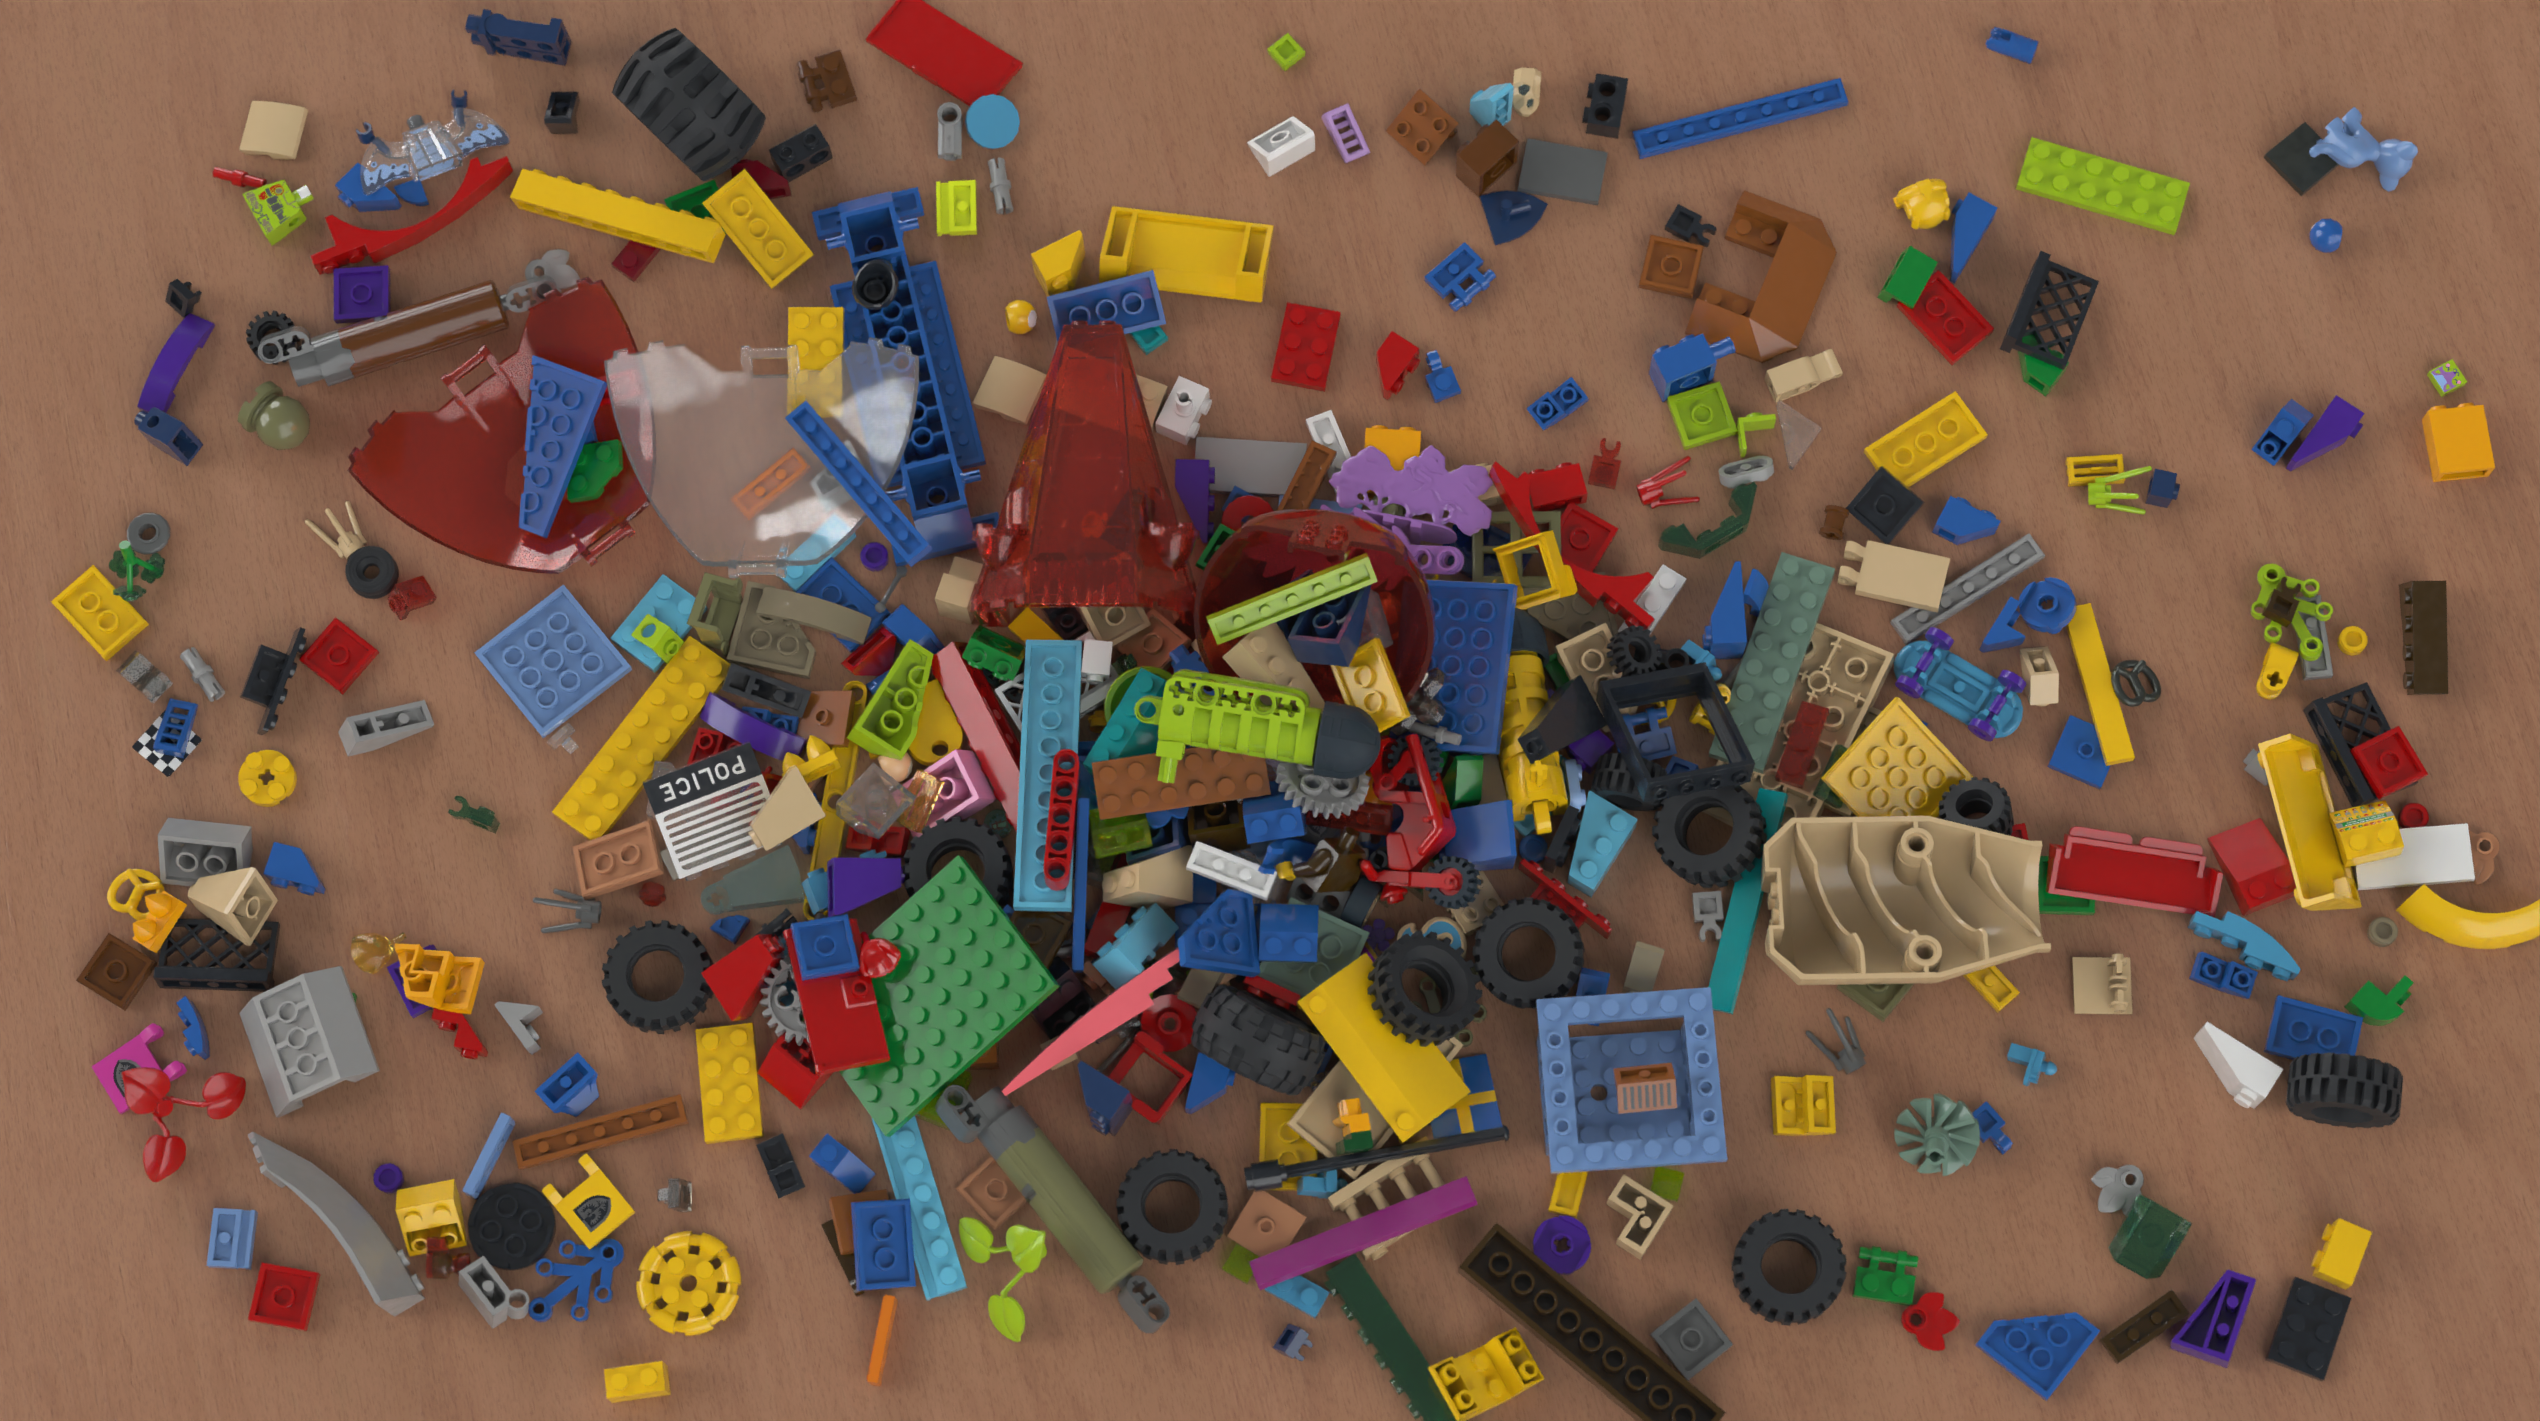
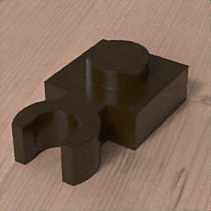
[2262,577,2301,628]

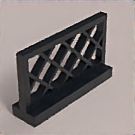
[2000,251,2099,370]
[2303,682,2418,808]
[153,919,280,992]

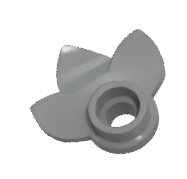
[525,249,580,302]
[2091,1165,2144,1220]

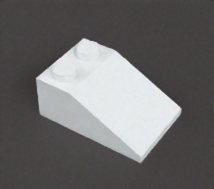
[2194,1022,2283,1109]

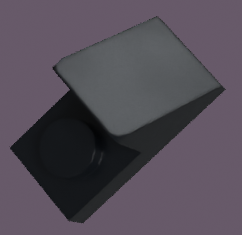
[544,92,579,134]

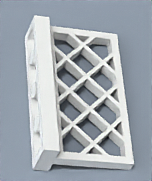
[994,631,1119,732]

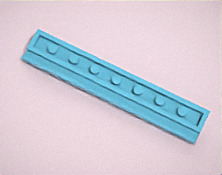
[872,1115,967,1301]

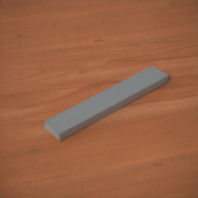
[1890,534,2045,645]

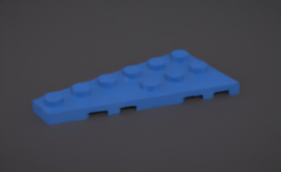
[519,355,608,538]

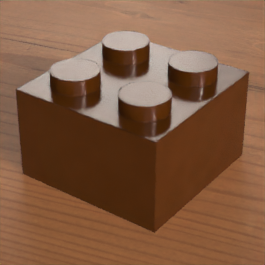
[1456,119,1519,198]

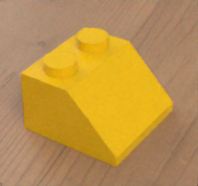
[1031,230,1085,296]

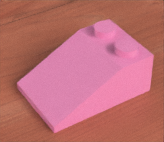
[892,749,996,838]

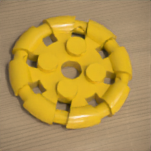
[636,1231,741,1336]

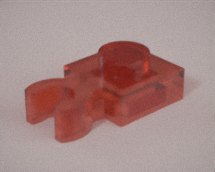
[1588,438,1621,490]

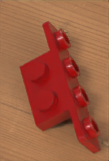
[1518,858,1612,939]

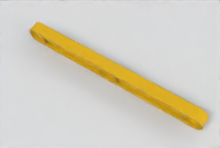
[803,681,869,921]

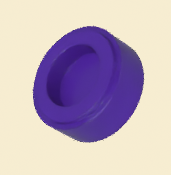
[860,542,889,572]
[373,1163,404,1194]

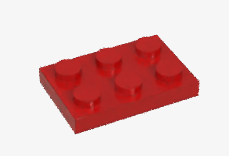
[1896,270,1994,365]
[1271,302,1341,392]

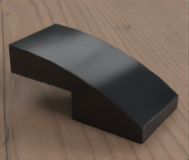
[756,1133,805,1199]

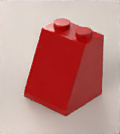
[701,934,786,1021]

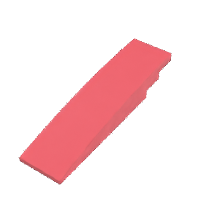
[1002,947,1180,1096]

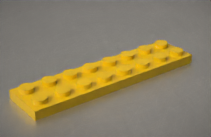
[552,636,730,840]

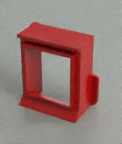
[1107,1031,1193,1125]

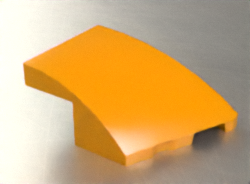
[394,943,485,1014]

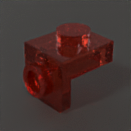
[388,575,437,621]

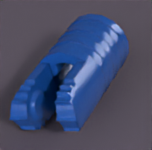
[1985,27,2039,64]

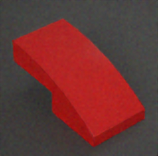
[845,821,910,857]

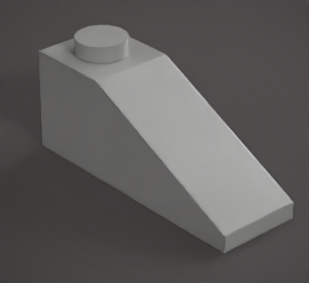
[338,700,434,756]

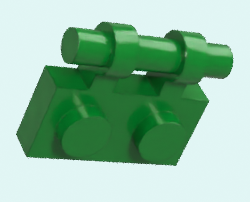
[1853,1246,1918,1306]

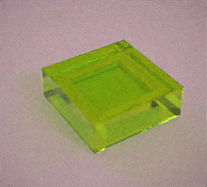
[1650,1166,1684,1202]
[1222,1244,1259,1284]

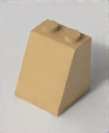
[748,765,826,851]
[1102,845,1193,910]

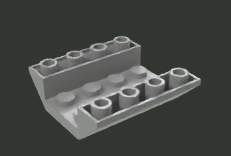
[239,966,380,1118]

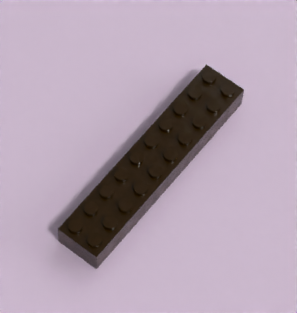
[1458,1222,1726,1421]

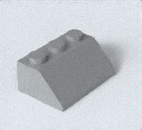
[158,818,253,887]

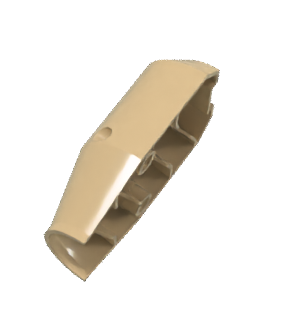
[1761,816,2051,985]

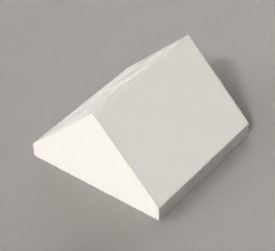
[1247,116,1315,177]

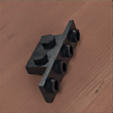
[240,627,307,735]

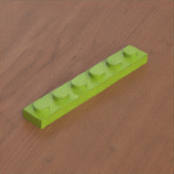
[1206,553,1378,645]

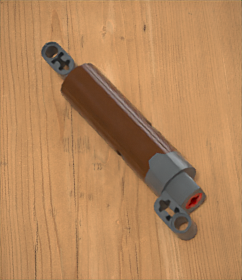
[258,275,557,387]

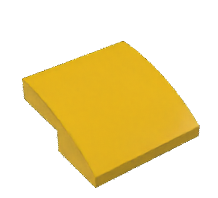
[1771,1075,1836,1136]

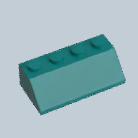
[1083,668,1167,776]

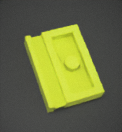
[936,180,977,236]

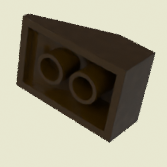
[1187,799,1251,852]

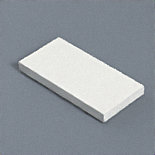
[2354,823,2475,890]

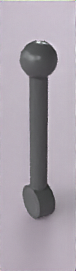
[875,566,907,613]

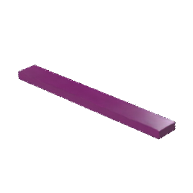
[1249,1176,1478,1290]

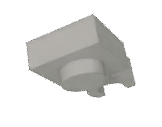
[1692,891,1724,942]

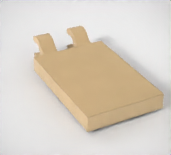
[1838,540,1950,613]

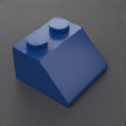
[1259,904,1319,963]

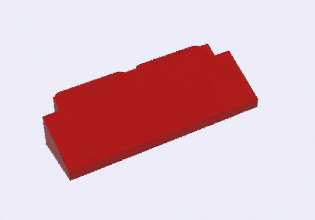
[2046,826,2223,918]

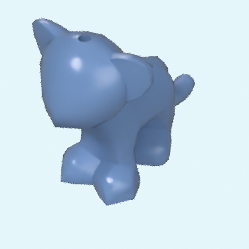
[2309,107,2418,192]

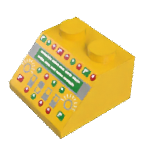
[2328,800,2404,868]

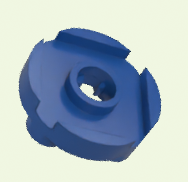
[2019,577,2077,634]

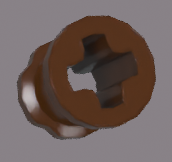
[1819,505,1850,540]

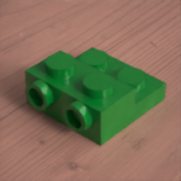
[962,625,1026,681]

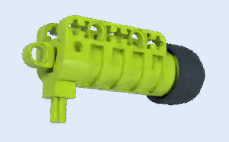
[1134,669,1381,783]

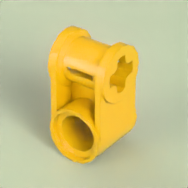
[2256,642,2299,700]

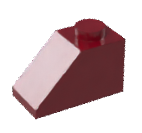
[731,159,792,200]

